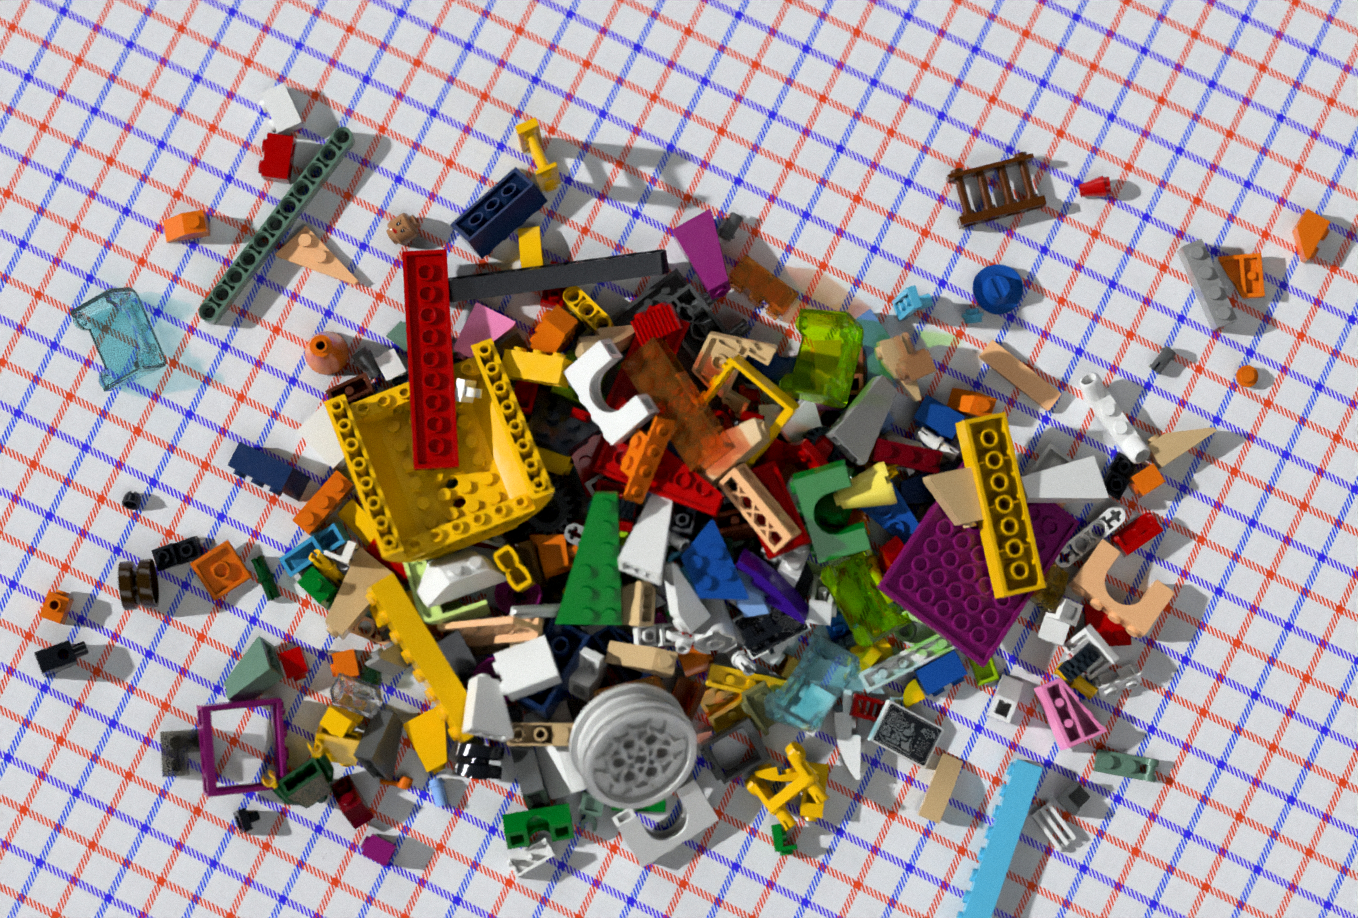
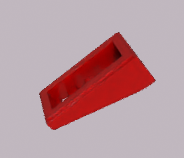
[849,693,886,722]

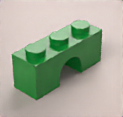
[502,803,575,849]

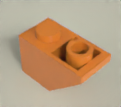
[1292,209,1330,263]

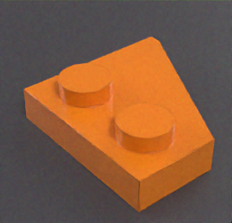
[1218,253,1265,299]

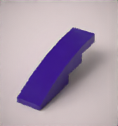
[736,548,809,624]

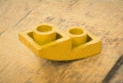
[518,226,544,268]
[754,763,800,781]

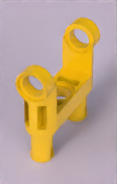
[744,741,830,831]

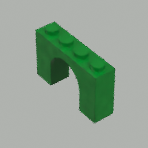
[790,459,871,563]

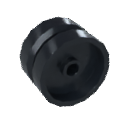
[453,743,505,780]

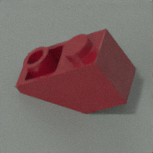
[331,774,374,829]

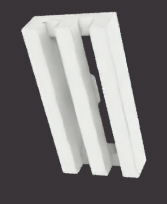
[1031,802,1076,851]

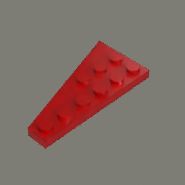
[593,409,725,517]

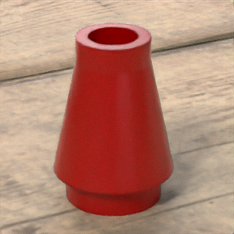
[1079,175,1112,197]

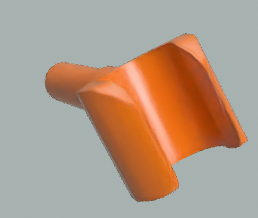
[380,775,413,790]

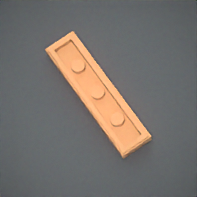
[978,340,1062,412]

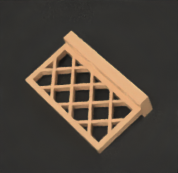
[437,616,543,648]

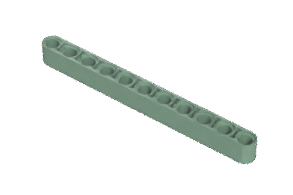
[199,127,355,324]

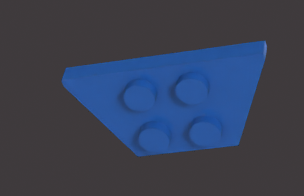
[681,519,750,601]

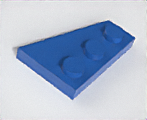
[860,480,919,545]

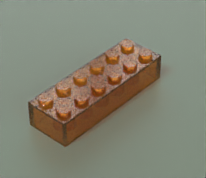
[620,337,736,474]

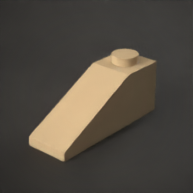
[874,336,922,402]
[1146,427,1217,470]
[605,641,678,678]

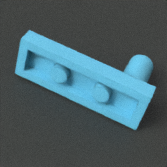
[892,285,933,322]

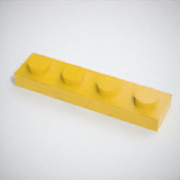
[705,663,797,704]

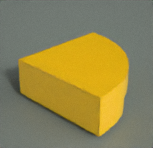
[903,678,925,708]

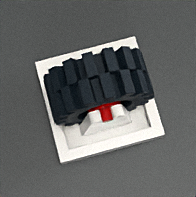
[1058,624,1119,682]

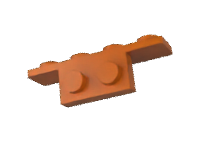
[620,416,675,504]

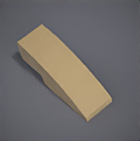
[574,325,636,359]
[917,753,963,824]

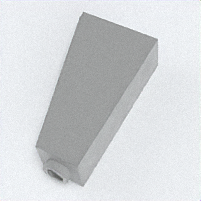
[825,375,898,466]

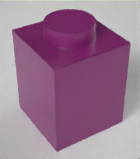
[361,833,398,867]

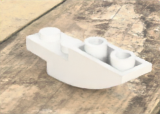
[833,690,865,780]

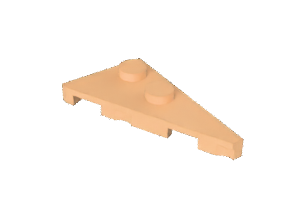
[275,226,359,285]

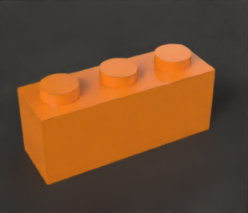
[292,470,356,536]

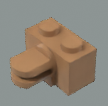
[893,332,937,384]

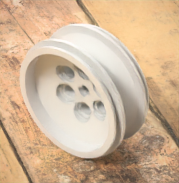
[569,683,697,809]

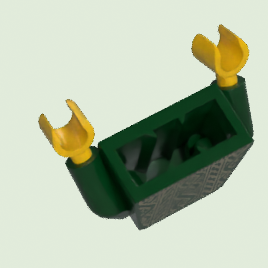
[262,738,334,808]

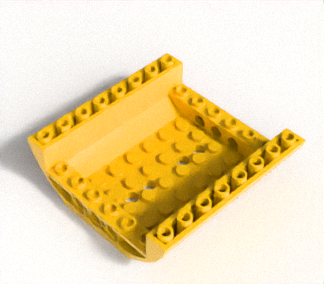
[324,338,554,563]

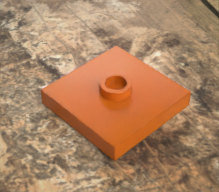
[190,539,252,601]

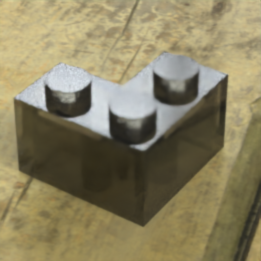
[160,729,200,777]

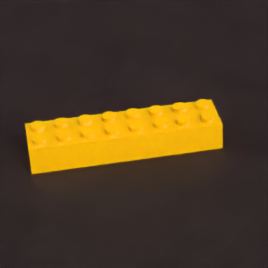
[955,412,1046,599]
[365,572,475,743]

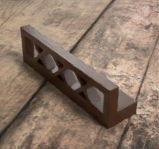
[671,675,707,723]

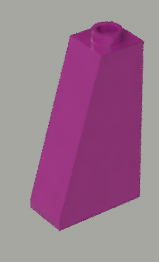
[672,209,731,300]

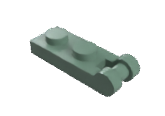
[1093,749,1159,783]

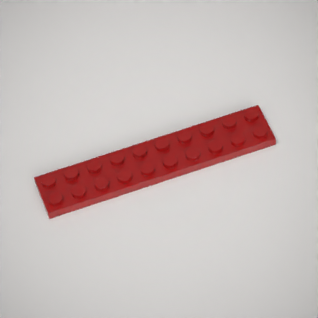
[402,249,459,471]

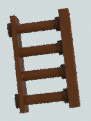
[946,152,1047,229]

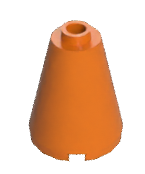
[305,331,349,375]

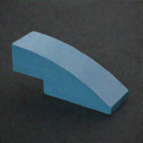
[279,521,352,577]

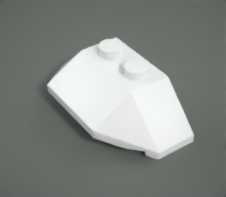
[417,548,508,608]

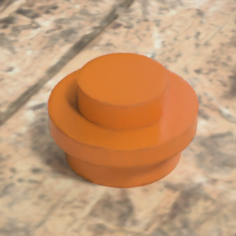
[1236,365,1258,388]

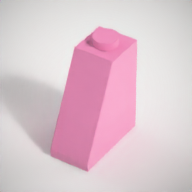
[452,302,517,361]

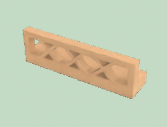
[717,462,801,553]

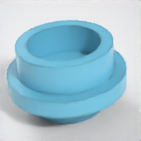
[961,308,984,323]

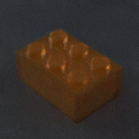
[729,254,799,321]

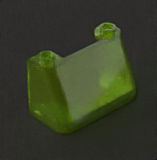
[779,308,864,408]
[821,549,912,648]

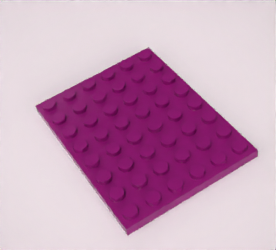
[876,460,1080,667]

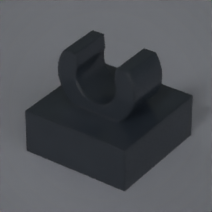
[233,808,260,834]

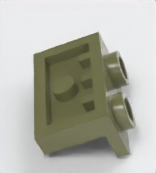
[741,680,787,736]

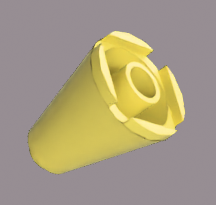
[833,461,897,509]

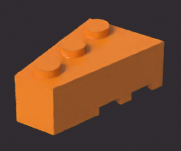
[528,304,578,356]

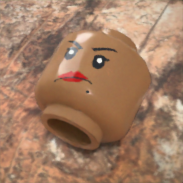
[386,213,420,246]

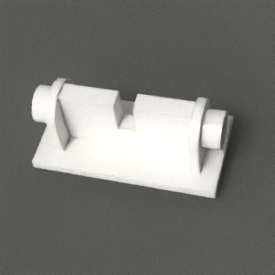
[1094,664,1142,698]

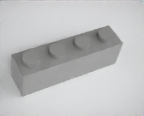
[1177,239,1237,331]

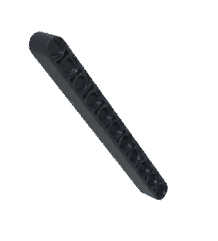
[448,249,669,303]

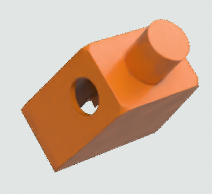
[529,534,578,579]

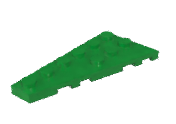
[555,491,623,625]

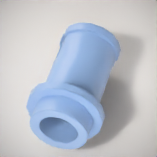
[428,777,449,807]

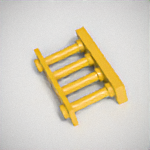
[515,117,561,192]

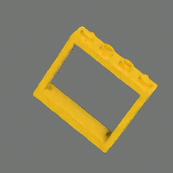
[681,354,800,470]

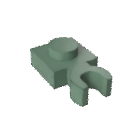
[579,790,604,832]

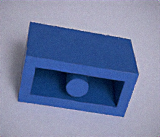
[912,395,965,442]
[914,650,968,697]

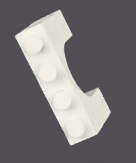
[563,339,660,445]
[612,773,719,868]

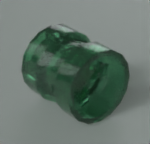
[359,658,382,686]

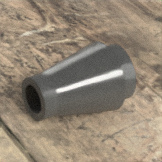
[351,346,382,380]

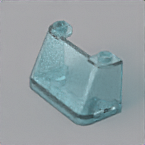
[70,287,166,392]
[764,632,861,733]

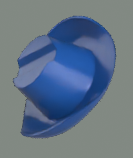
[973,265,1023,315]

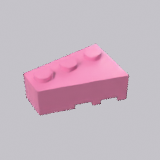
[1034,677,1107,750]

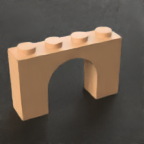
[1068,539,1175,638]

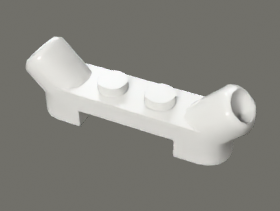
[1079,373,1151,464]

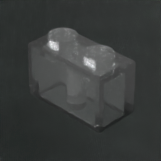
[330,673,383,719]

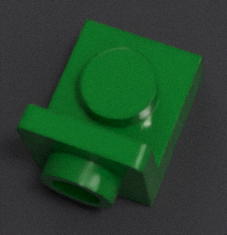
[771,824,798,856]

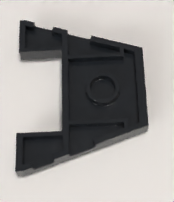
[529,388,603,457]

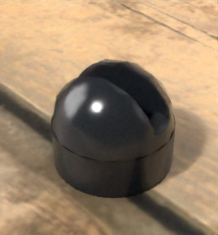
[122,491,141,510]

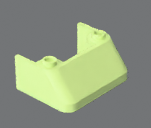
[403,555,491,624]

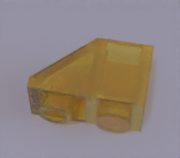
[1029,563,1069,611]

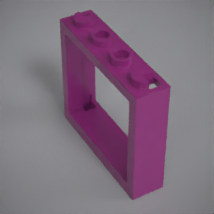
[197,697,290,797]

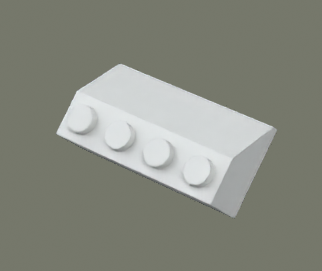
[524,701,586,800]

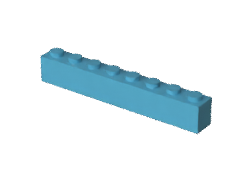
[956,759,1043,918]

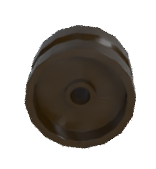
[118,559,159,611]

